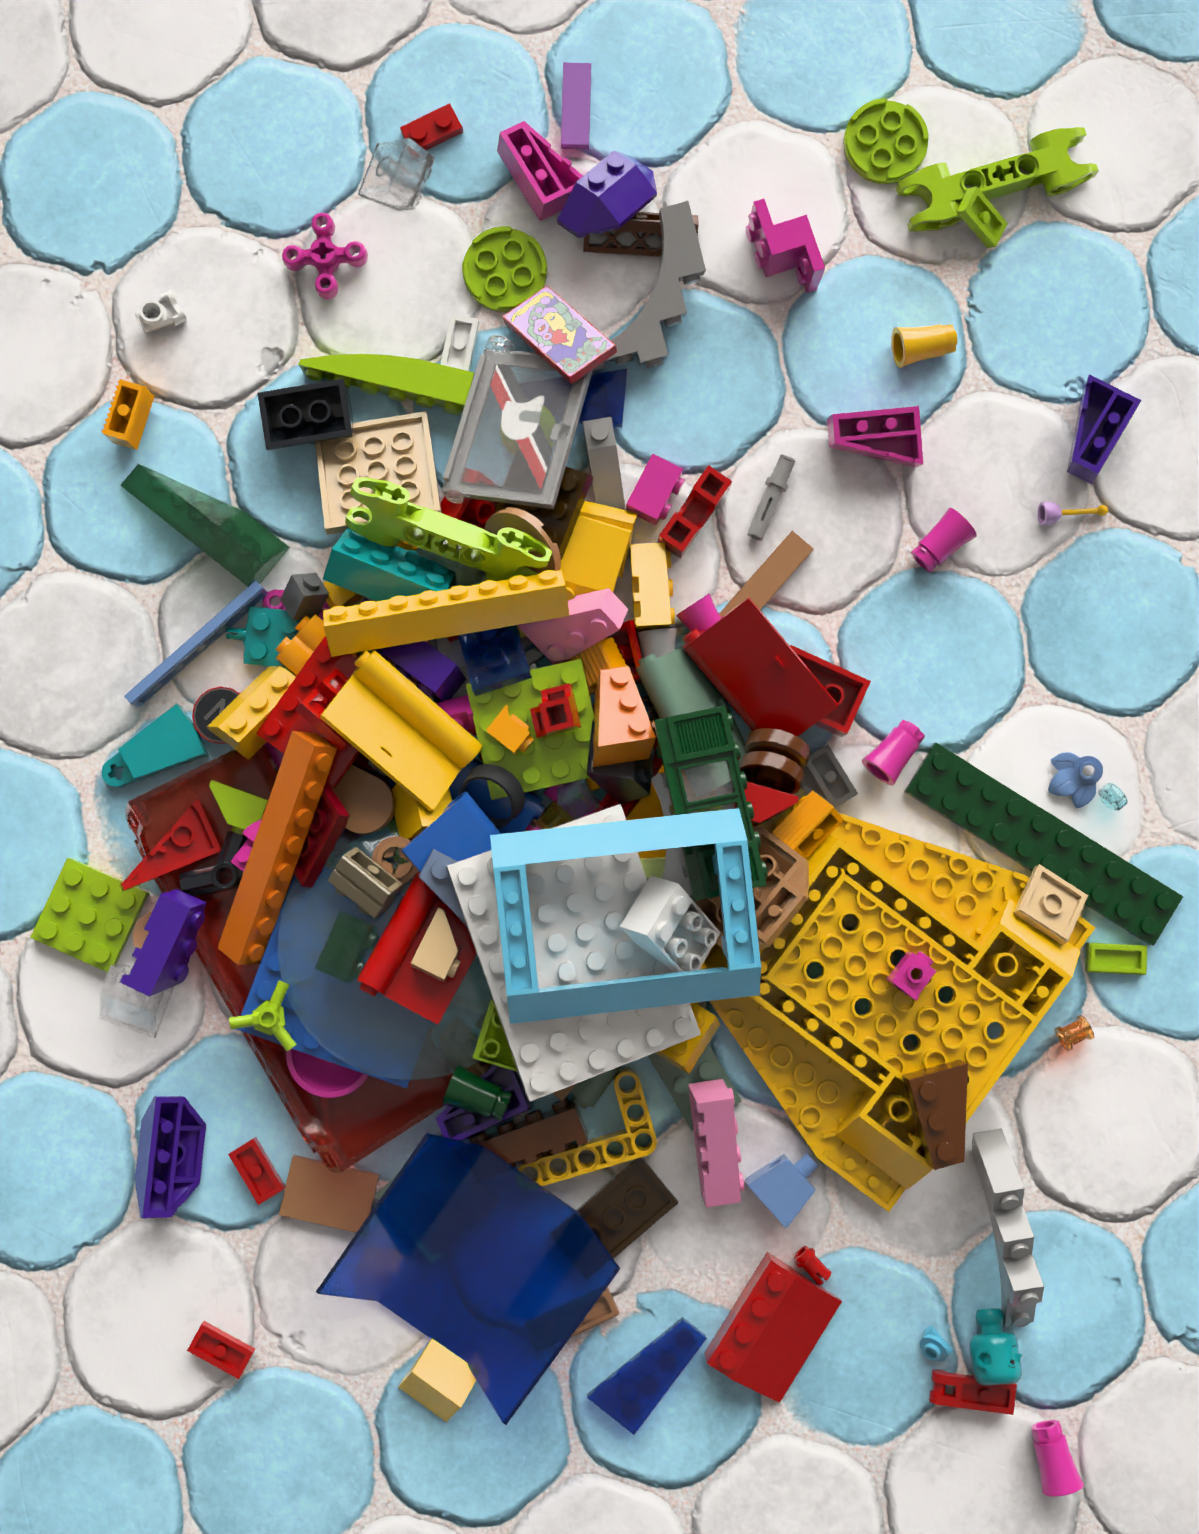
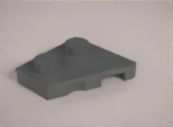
[801,744,858,808]

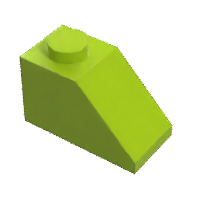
[209,780,268,835]

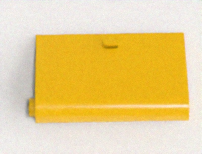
[320,650,483,812]

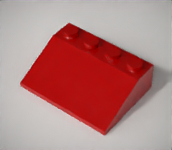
[256,636,360,788]
[704,1252,842,1403]

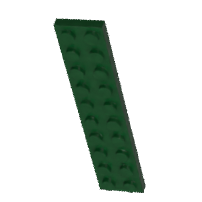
[904,742,1184,946]

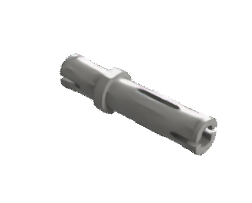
[747,455,795,541]

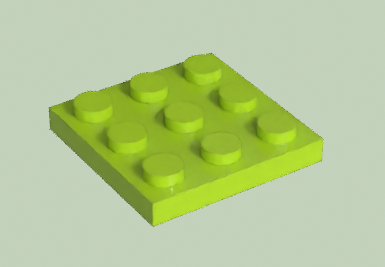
[30,858,150,973]

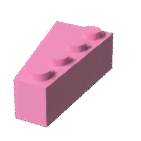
[688,1079,745,1208]

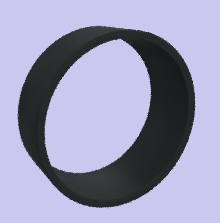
[459,764,525,829]

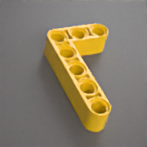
[516,1068,657,1189]

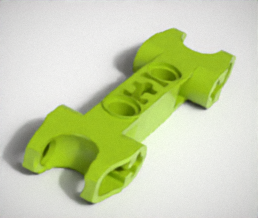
[896,127,1099,232]
[345,477,552,581]

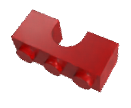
[657,465,732,559]

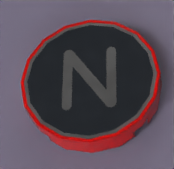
[192,686,240,744]

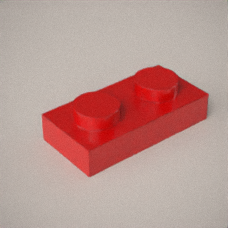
[400,103,463,157]
[228,1137,285,1205]
[187,1321,256,1379]

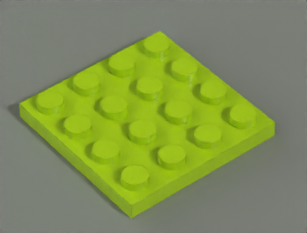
[466,659,594,800]

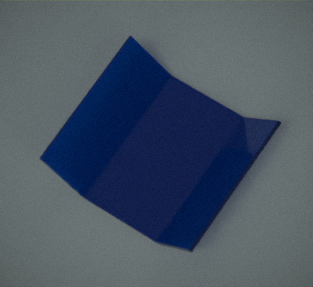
[316,1133,620,1425]

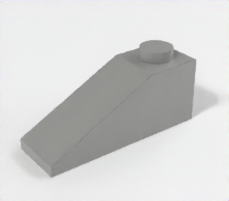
[583,417,625,509]

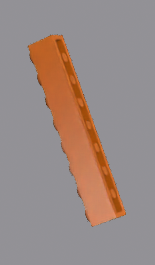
[218,731,337,965]

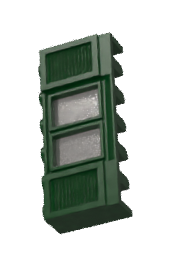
[651,705,768,901]

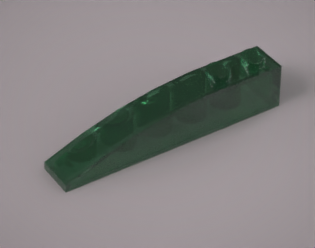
[120,464,290,587]

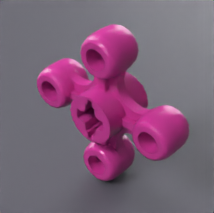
[282,212,368,300]

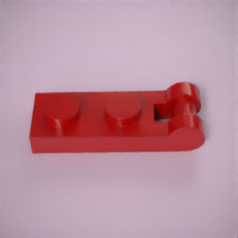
[929,1369,1017,1415]

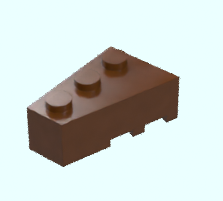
[902,1059,968,1170]

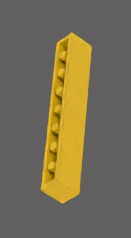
[323,570,570,657]

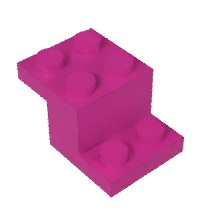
[745,198,825,293]

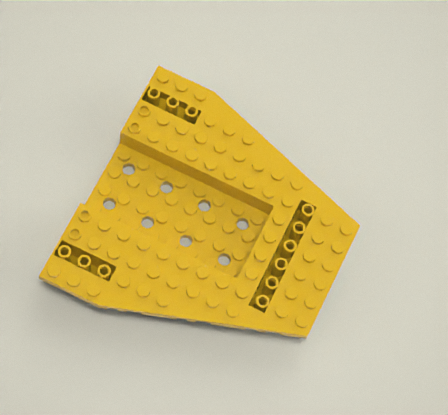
[703,800,1096,1212]

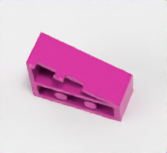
[827,406,924,468]

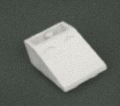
[620,876,721,973]

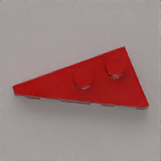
[120,800,221,892]

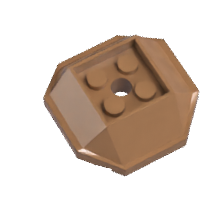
[694,826,809,949]

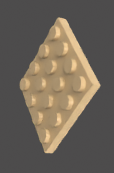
[315,411,442,535]

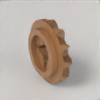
[372,836,418,884]

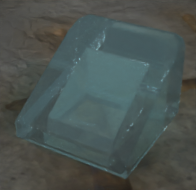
[557,777,599,819]

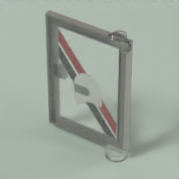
[442,335,593,509]

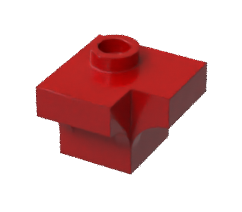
[530,683,582,738]

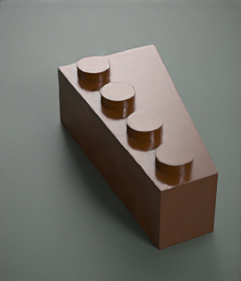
[465,1098,588,1182]

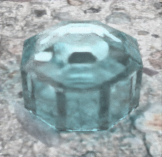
[1098,783,1128,811]

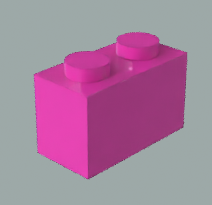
[626,453,685,526]

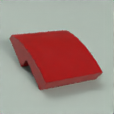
[295,668,349,751]

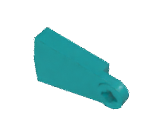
[101,703,209,787]

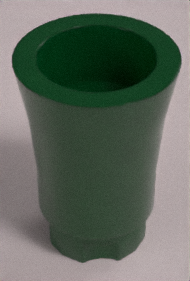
[443,1065,513,1121]

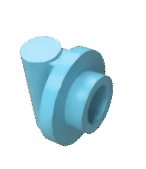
[919,1326,952,1362]

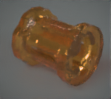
[1055,1015,1095,1052]

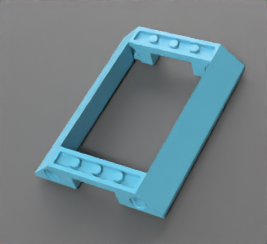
[490,808,761,1024]

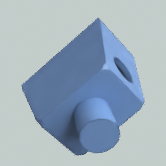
[745,1153,819,1228]

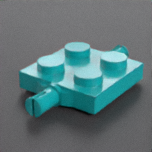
[226,606,302,668]

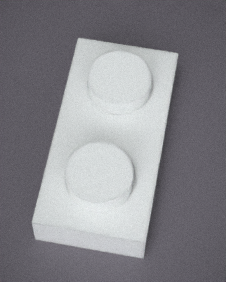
[441,314,480,371]

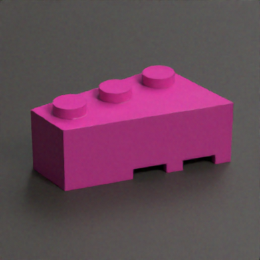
[497,121,583,221]

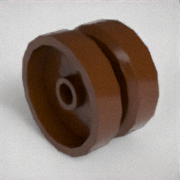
[739,728,810,795]

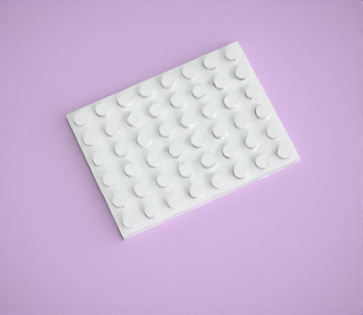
[446,804,701,1102]

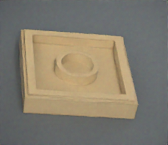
[1013,864,1088,945]

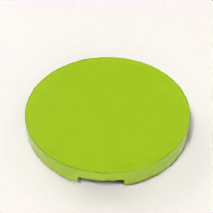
[843,98,929,184]
[462,226,547,312]

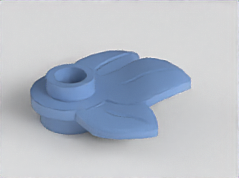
[1048,752,1103,808]

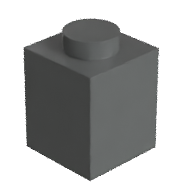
[280,573,329,620]

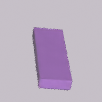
[561,62,591,149]

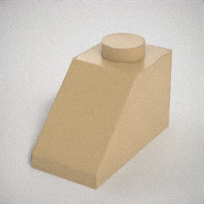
[411,908,461,983]

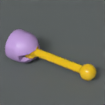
[1038,502,1108,525]

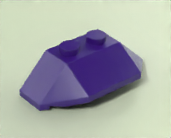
[557,150,657,238]
[135,1096,206,1219]

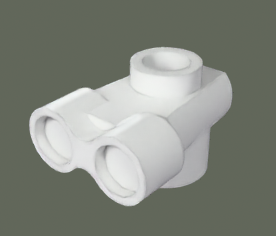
[135,290,187,333]

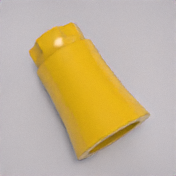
[891,324,958,368]

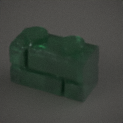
[315,911,379,983]

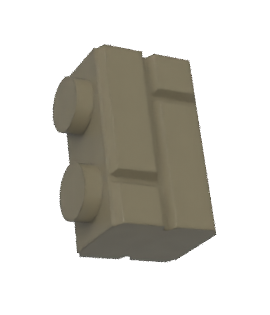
[327,847,403,919]

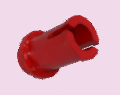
[794,1246,832,1285]

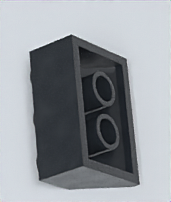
[257,379,353,451]
[586,708,656,804]

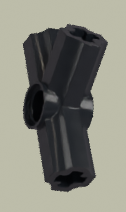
[179,831,248,897]

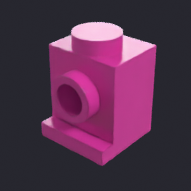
[436,695,477,736]
[886,951,936,1000]

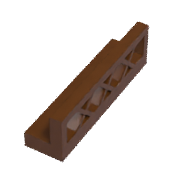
[583,212,699,256]

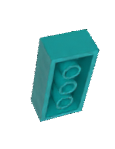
[323,527,456,601]

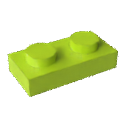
[957,187,1008,248]

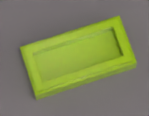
[1085,943,1147,975]

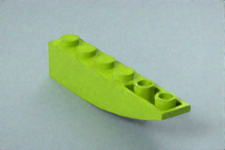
[298,354,474,415]

